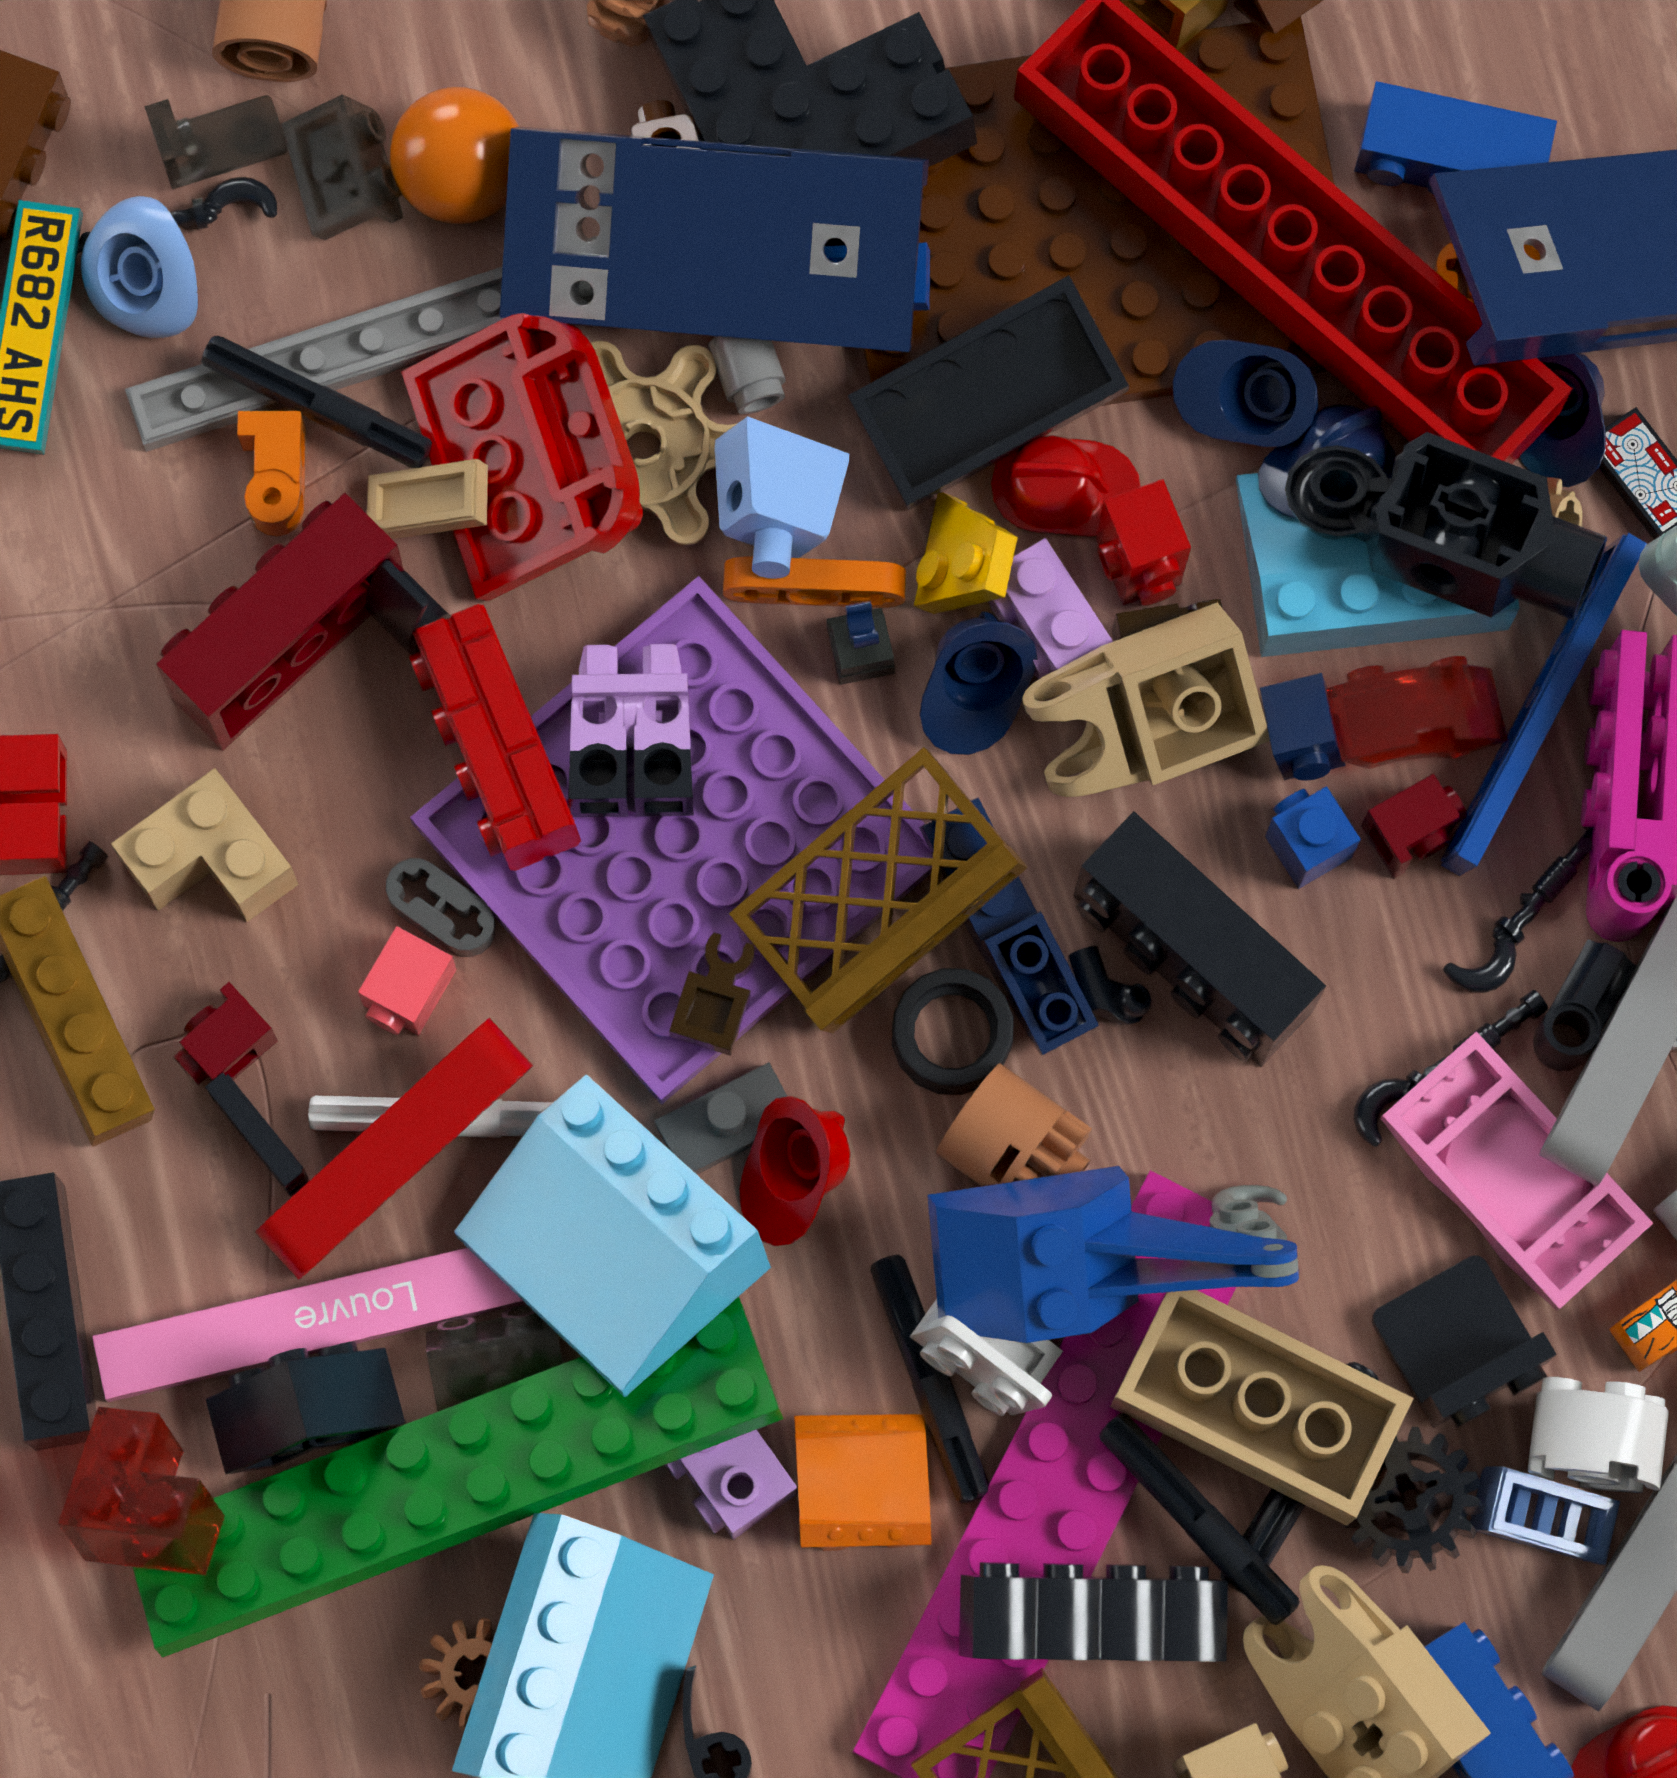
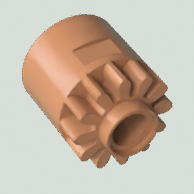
[212,0,327,82]
[936,1063,1092,1187]

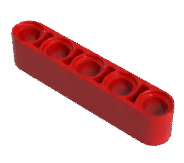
[255,1018,533,1280]

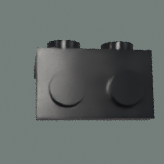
[1372,1255,1557,1428]

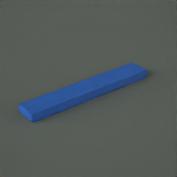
[1440,533,1647,876]

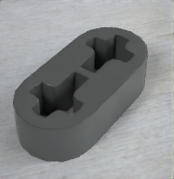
[386,858,496,957]

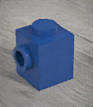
[1265,786,1361,889]

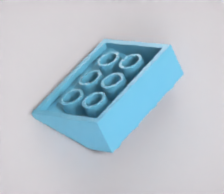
[1236,473,1520,657]
[454,1074,771,1398]
[452,1513,714,1778]

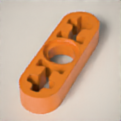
[723,556,906,608]

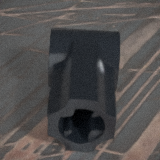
[1533,939,1637,1071]

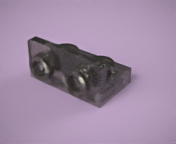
[281,94,404,241]
[426,1305,563,1412]

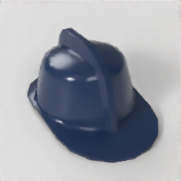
[1173,340,1318,447]
[1520,353,1606,488]
[1258,404,1396,519]
[919,611,1038,755]

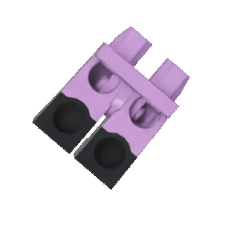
[568,644,694,817]

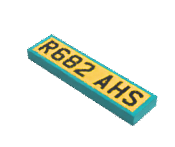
[0,200,83,455]

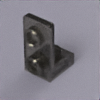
[144,95,288,190]

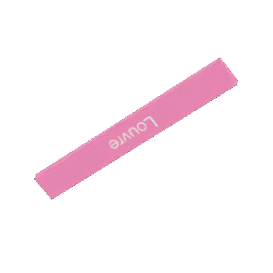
[92,1248,526,1402]

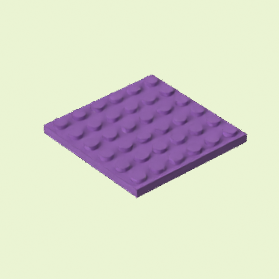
[410,576,933,1105]

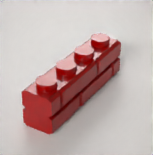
[409,604,582,871]

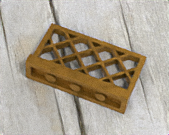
[729,747,1028,1033]
[911,1668,1119,1778]

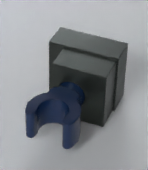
[826,601,895,685]

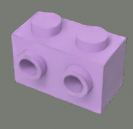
[988,538,1113,679]
[665,1430,797,1540]

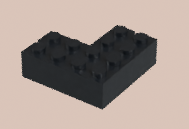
[643,0,978,167]

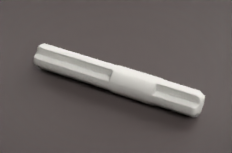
[308,1095,553,1138]

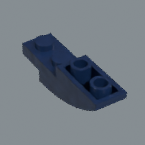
[919,797,1099,1055]

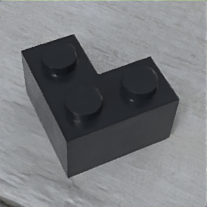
[206,1342,406,1475]

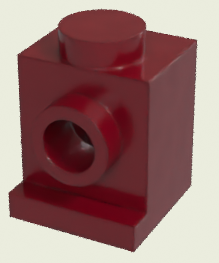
[1361,773,1467,879]
[173,982,278,1085]

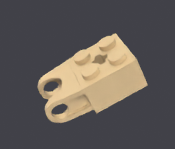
[1022,602,1270,797]
[1243,1565,1491,1778]

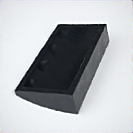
[848,275,1129,510]

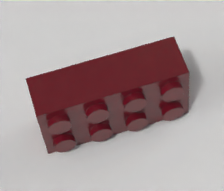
[156,493,404,751]

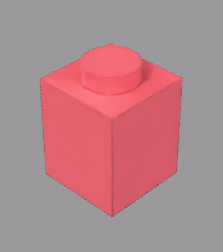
[358,926,457,1036]

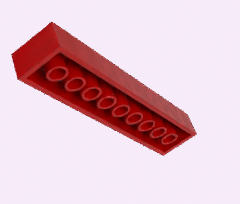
[1014,0,1572,464]

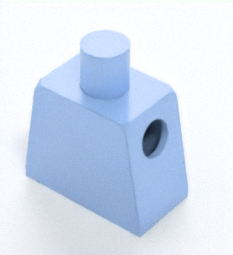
[714,416,850,579]

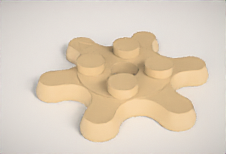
[591,341,738,546]

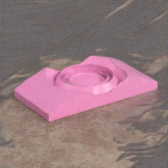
[1381,1031,1653,1310]

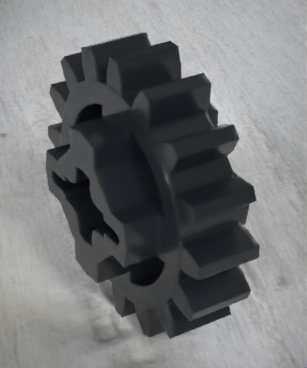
[1344,1427,1484,1574]

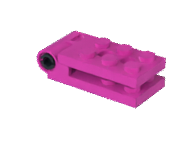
[1581,630,1677,942]

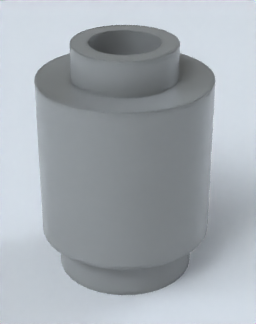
[708,336,786,414]

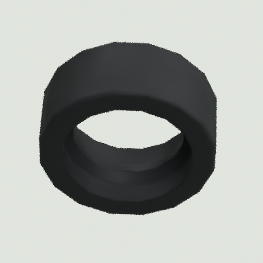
[892,968,1014,1095]

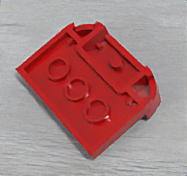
[401,313,643,602]

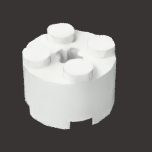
[1528,1377,1669,1493]

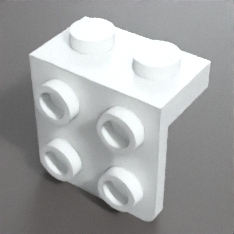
[910,1299,1063,1416]

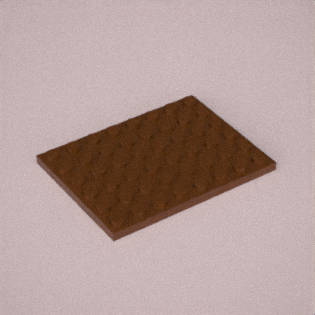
[845,16,1335,406]

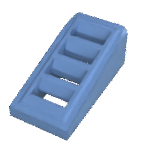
[1470,1466,1620,1565]

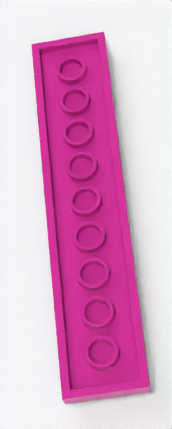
[853,1170,1236,1778]

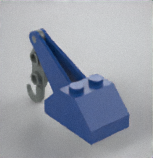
[927,1166,1299,1343]

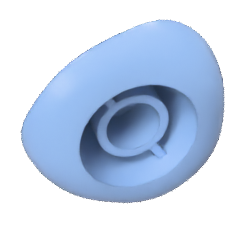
[81,196,198,338]

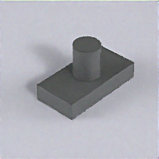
[655,1062,787,1175]

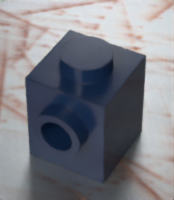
[1260,673,1346,781]

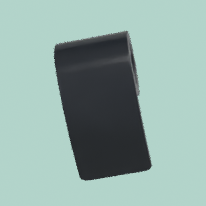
[366,559,451,655]
[683,1665,752,1778]

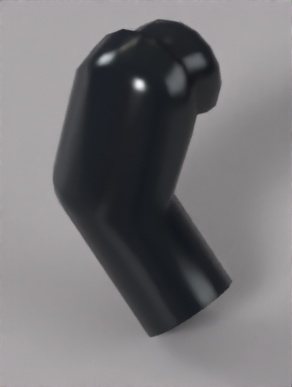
[1068,946,1152,1025]

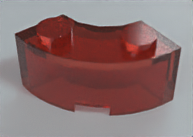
[1326,656,1508,769]

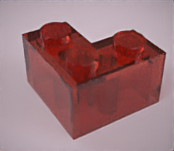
[58,1406,225,1575]

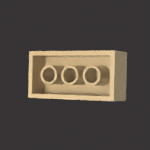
[1110,1290,1414,1526]

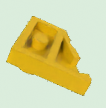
[914,492,1018,614]

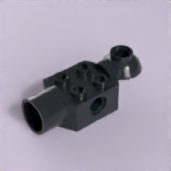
[1285,432,1607,621]

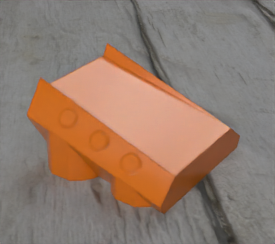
[794,1414,932,1551]

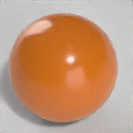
[390,87,519,224]

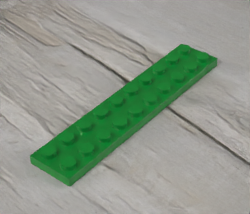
[123,1297,784,1658]

